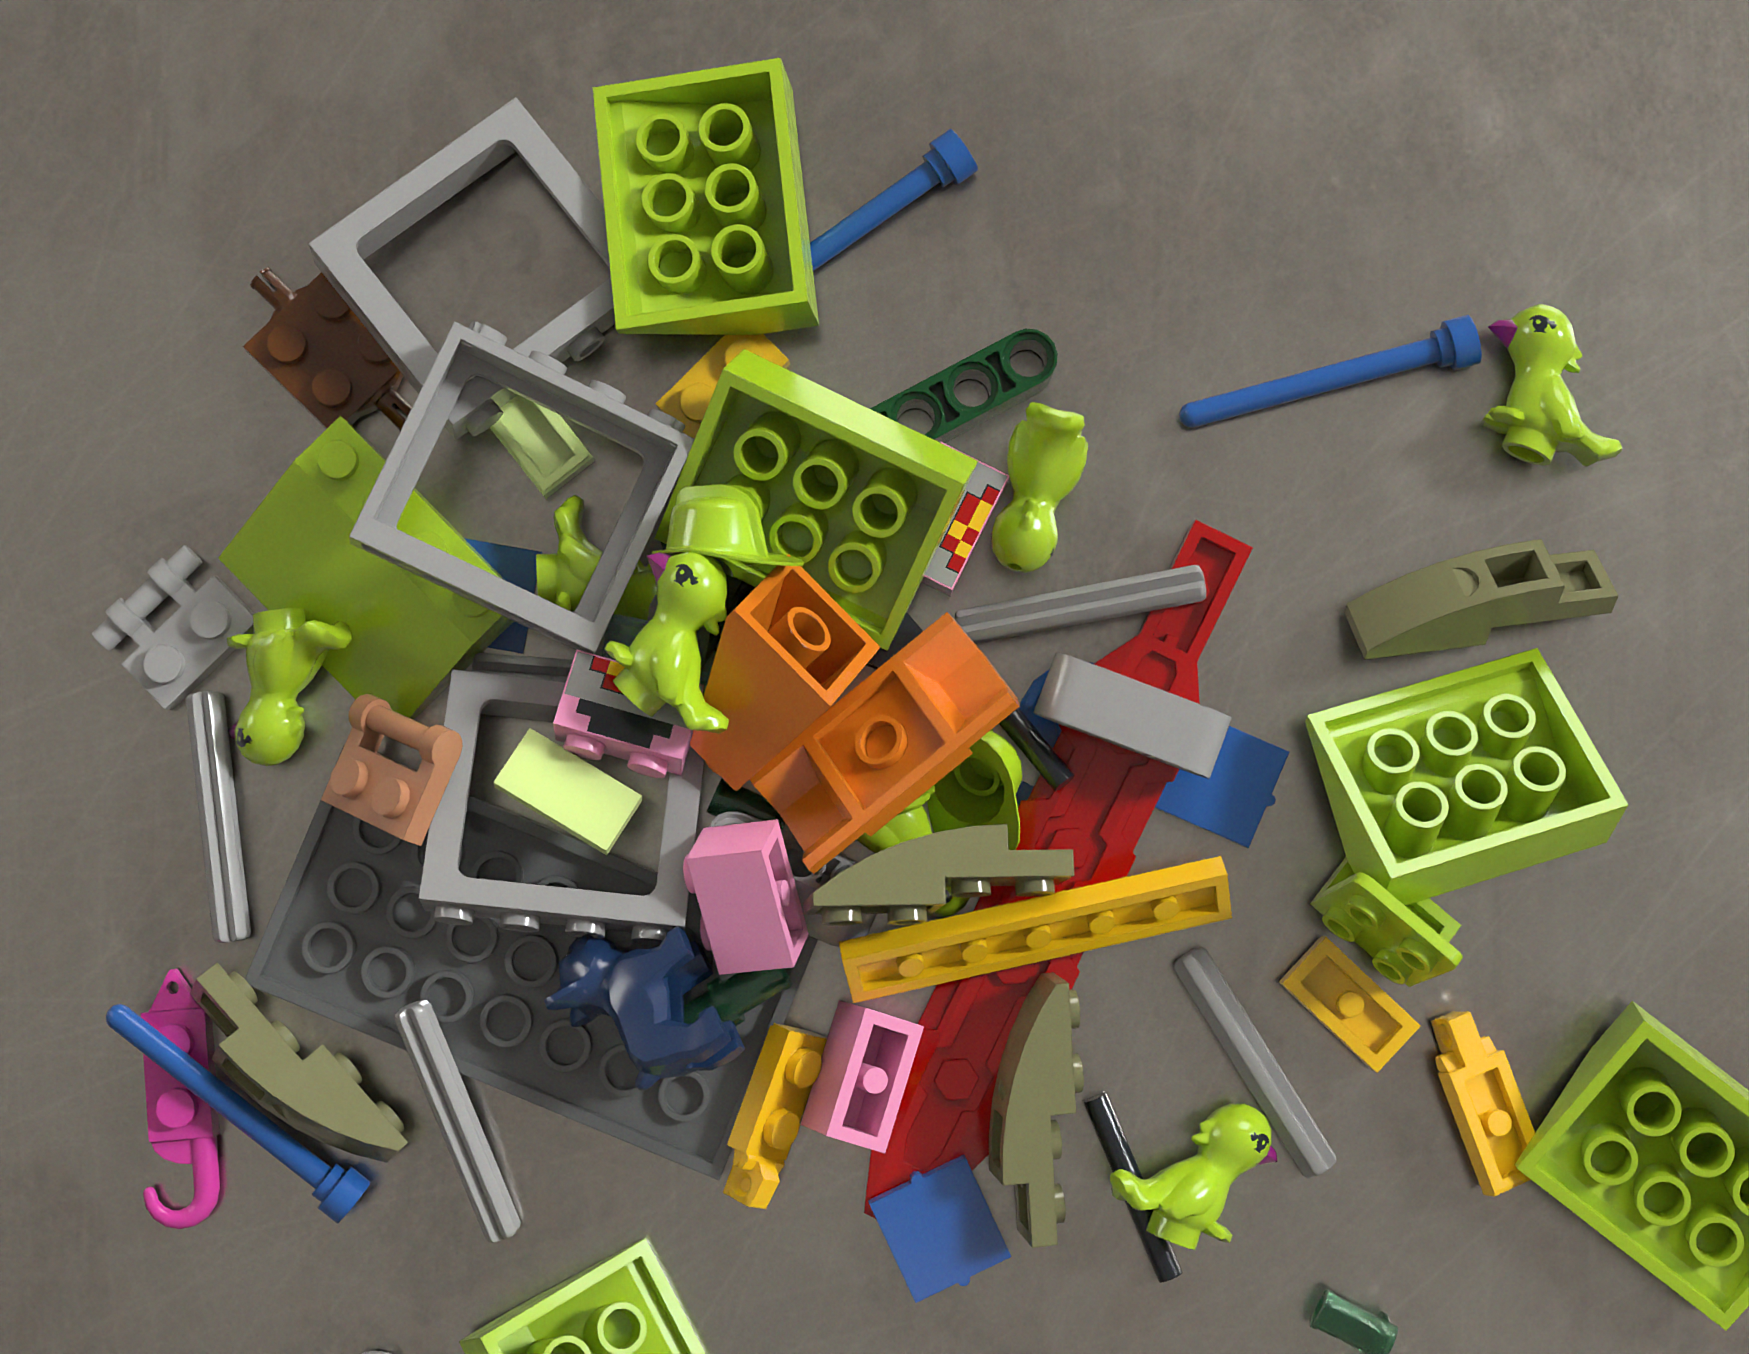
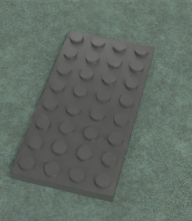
[245,746,818,1181]

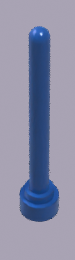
[810,129,978,271]
[1179,315,1482,428]
[106,1004,371,1224]

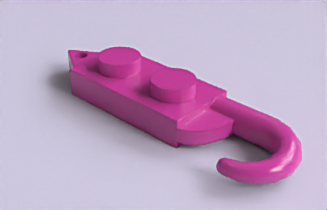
[141,969,220,1229]

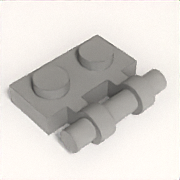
[92,545,254,711]

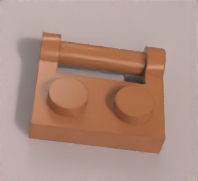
[321,694,463,846]

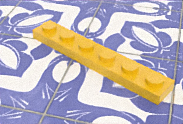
[839,856,1232,1003]

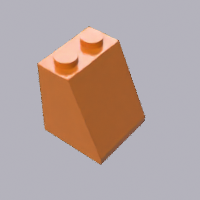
[690,554,880,791]

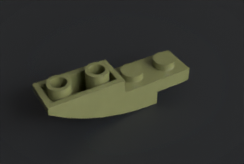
[1344,539,1618,660]
[803,824,1074,926]
[190,963,408,1163]
[989,972,1084,1248]

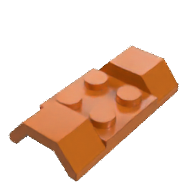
[750,612,1020,874]

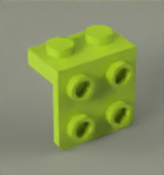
[1310,857,1463,987]

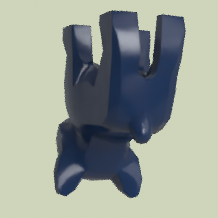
[544,926,745,1090]

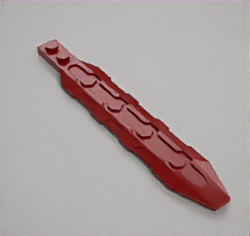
[864,520,1253,1219]

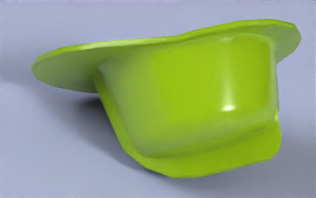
[652,484,804,566]
[927,729,1022,850]

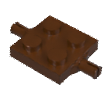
[243,267,412,431]

